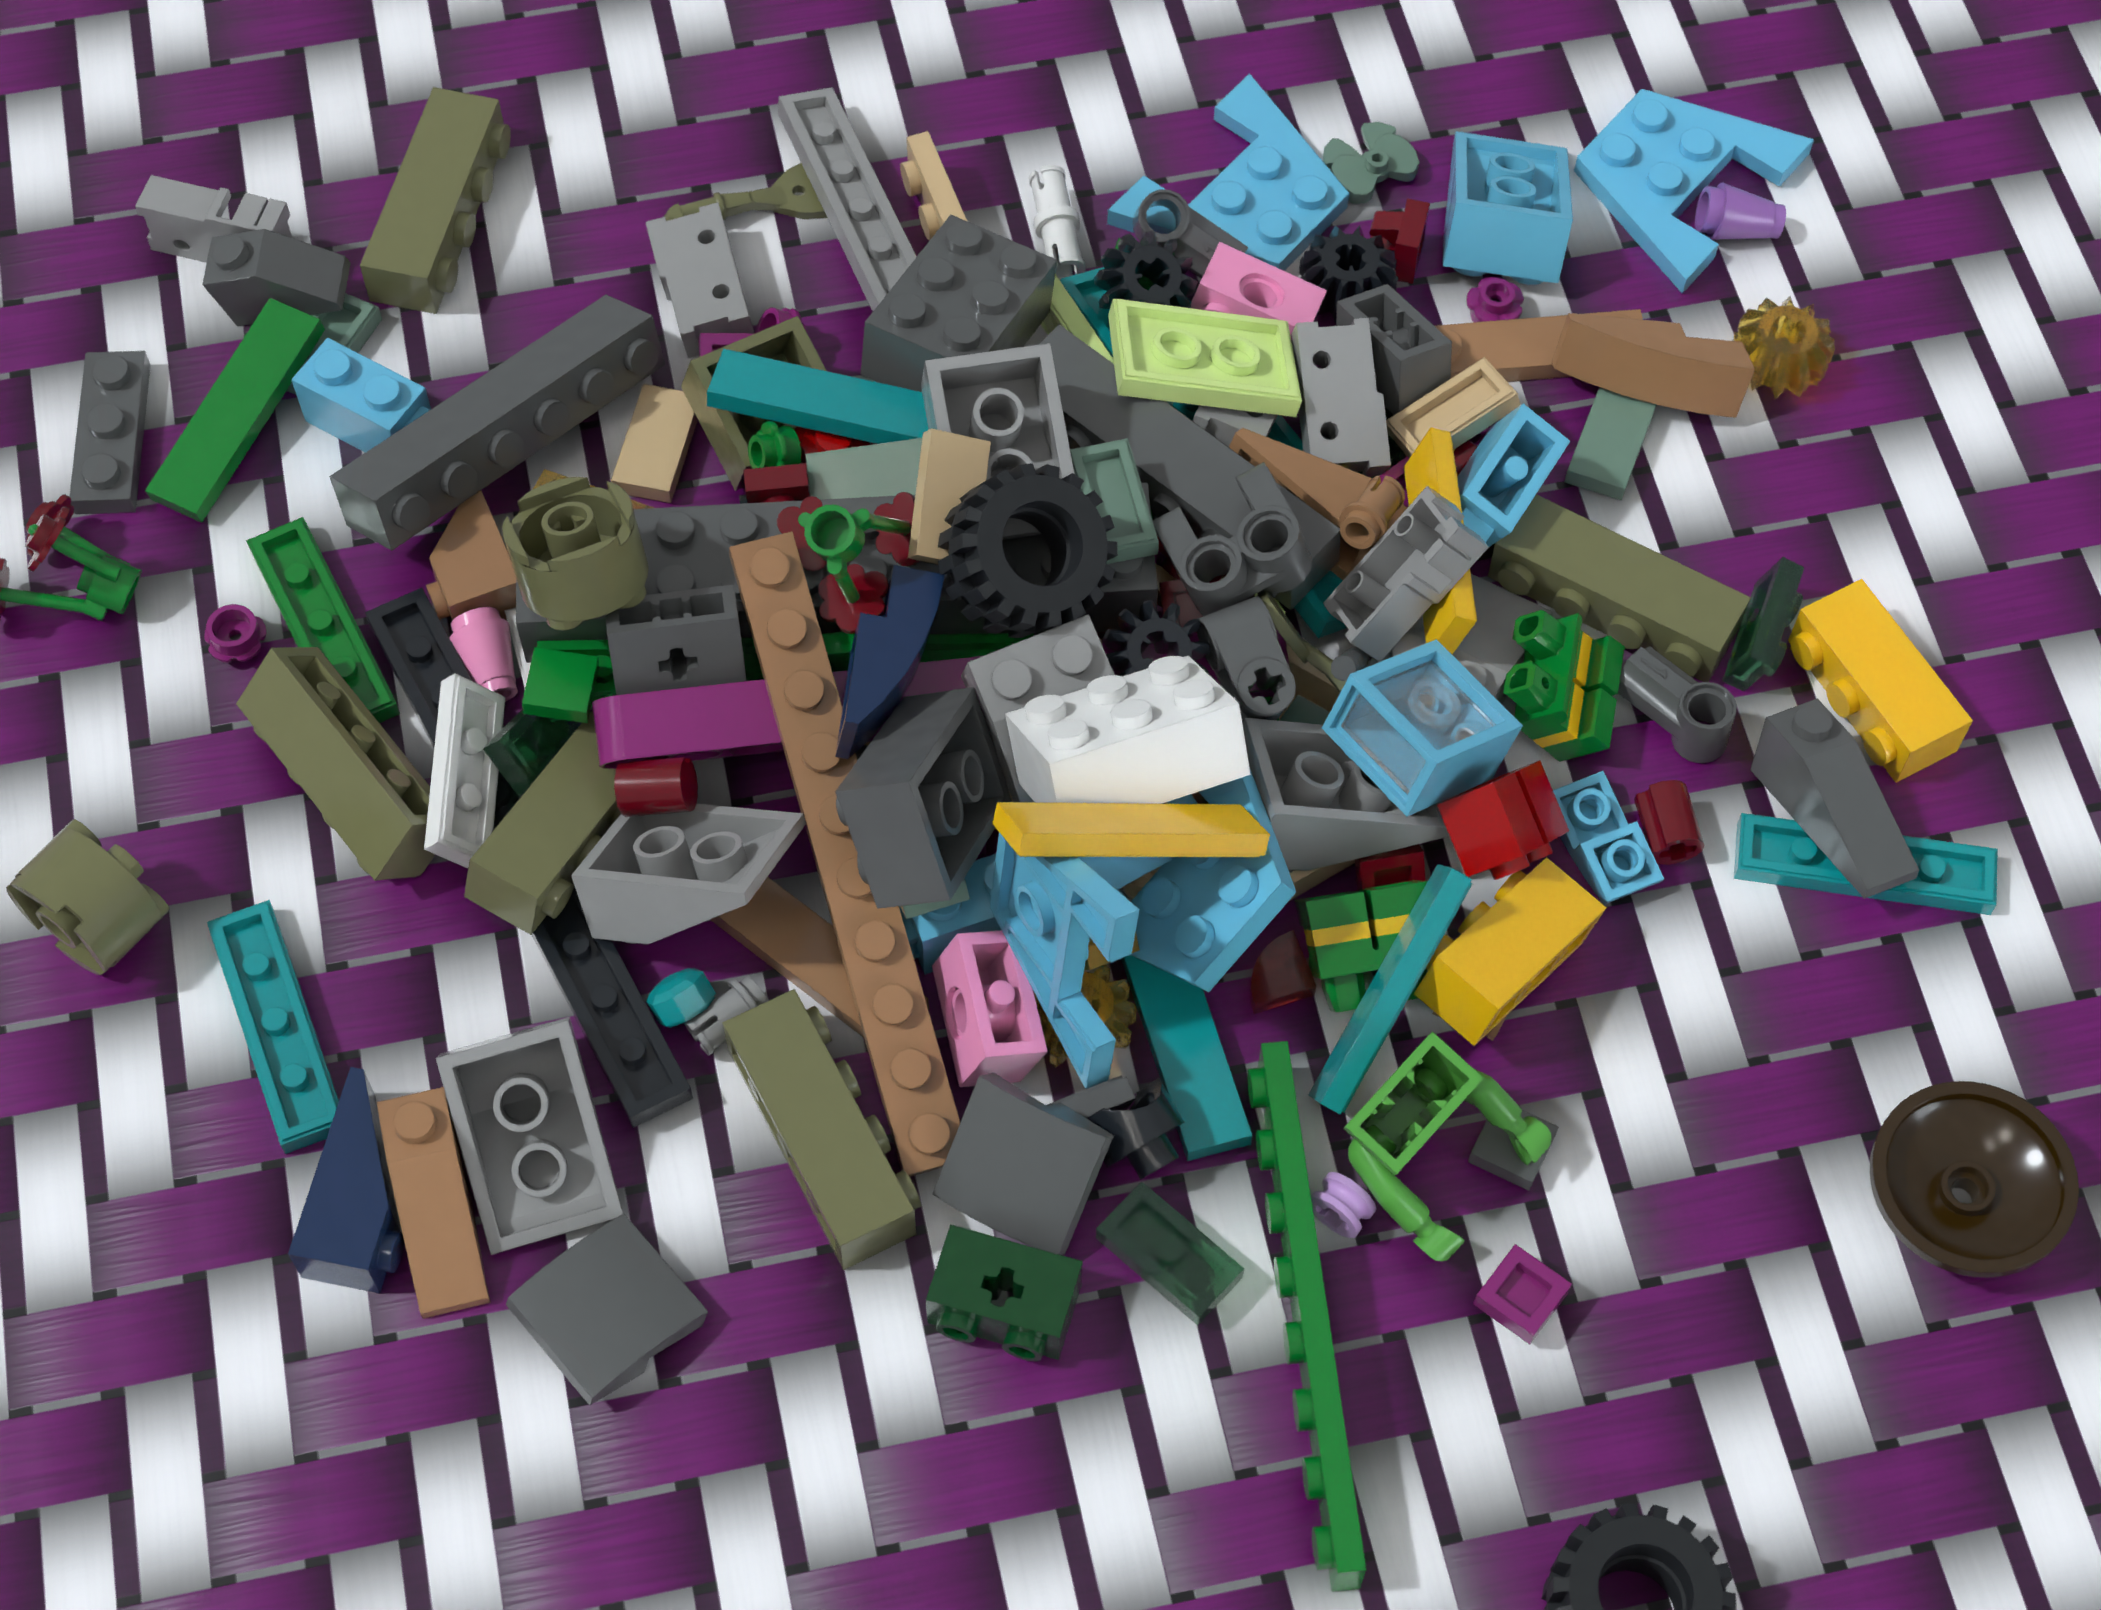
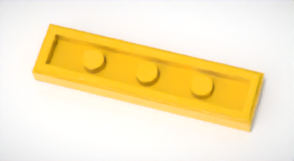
[1404,427,1477,654]
[992,802,1270,857]

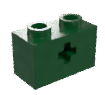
[926,1224,1083,1361]

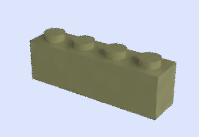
[360,87,511,314]
[1487,494,1751,682]
[236,647,435,881]
[464,710,621,935]
[722,989,921,1270]

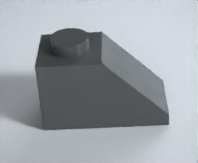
[202,229,351,326]

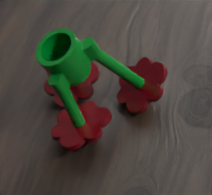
[777,492,919,634]
[0,494,142,621]

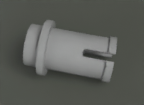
[684,976,769,1056]

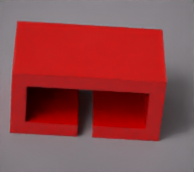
[1437,760,1569,880]

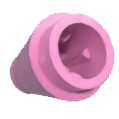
[449,607,518,701]

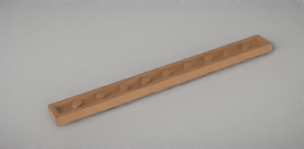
[729,531,960,1177]

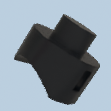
[1087,1077,1185,1180]

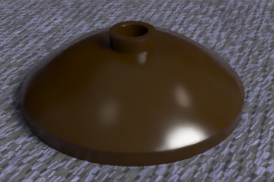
[1869,1081,2079,1278]

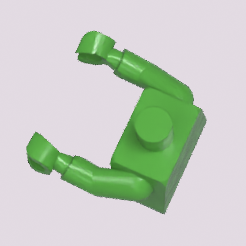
[1343,1031,1551,1261]

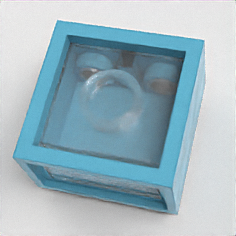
[1322,639,1523,817]

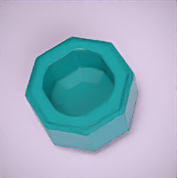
[646,968,716,1028]

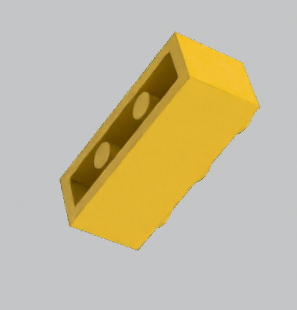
[1788,579,1973,783]
[1414,857,1607,1046]

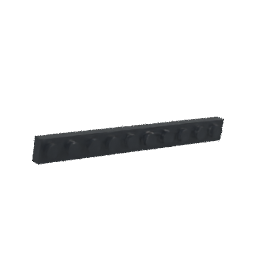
[365,588,693,1128]

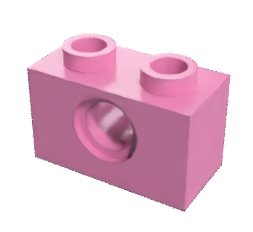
[1190,242,1327,336]
[932,930,1048,1087]

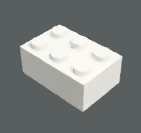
[1005,656,1251,804]

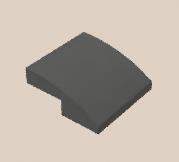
[932,1073,1113,1255]
[506,1213,708,1405]

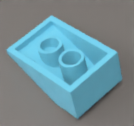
[1443,131,1573,285]

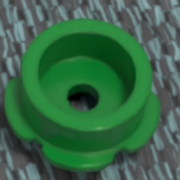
[748,421,801,468]

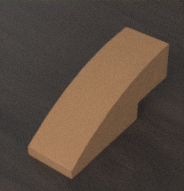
[1552,313,1755,418]

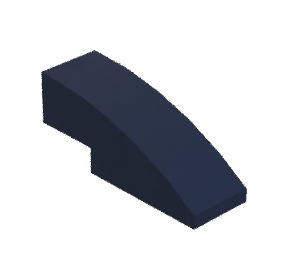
[835,565,945,759]

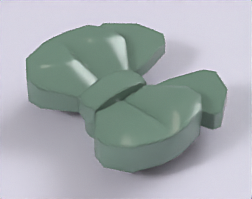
[1323,122,1419,204]

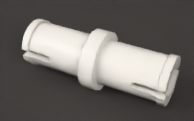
[1029,165,1086,279]

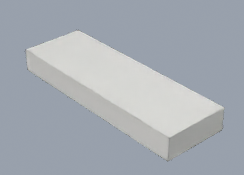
[424,673,505,868]

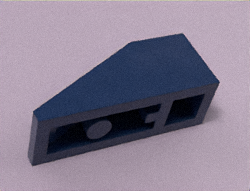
[288,1067,404,1294]

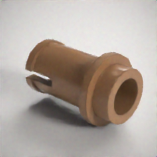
[1339,475,1405,549]

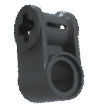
[1197,596,1296,723]

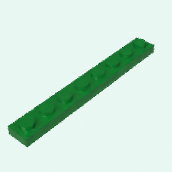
[1247,1041,1366,1592]

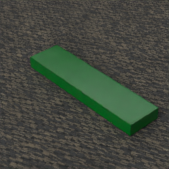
[145,298,326,523]
[246,517,400,723]

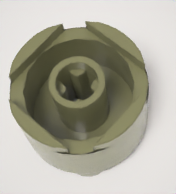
[502,477,649,630]
[6,819,170,975]

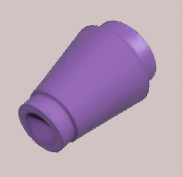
[1695,182,1786,240]

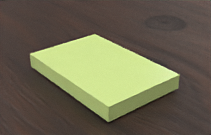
[1108,299,1302,417]

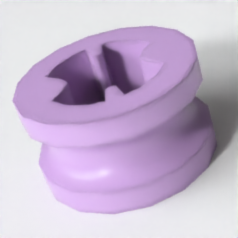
[1311,1172,1377,1238]

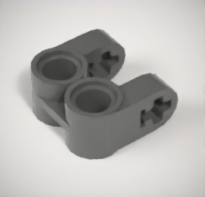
[1153,462,1312,616]

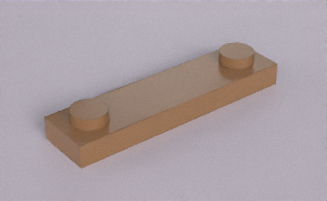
[1435,309,1643,382]
[710,877,929,1038]

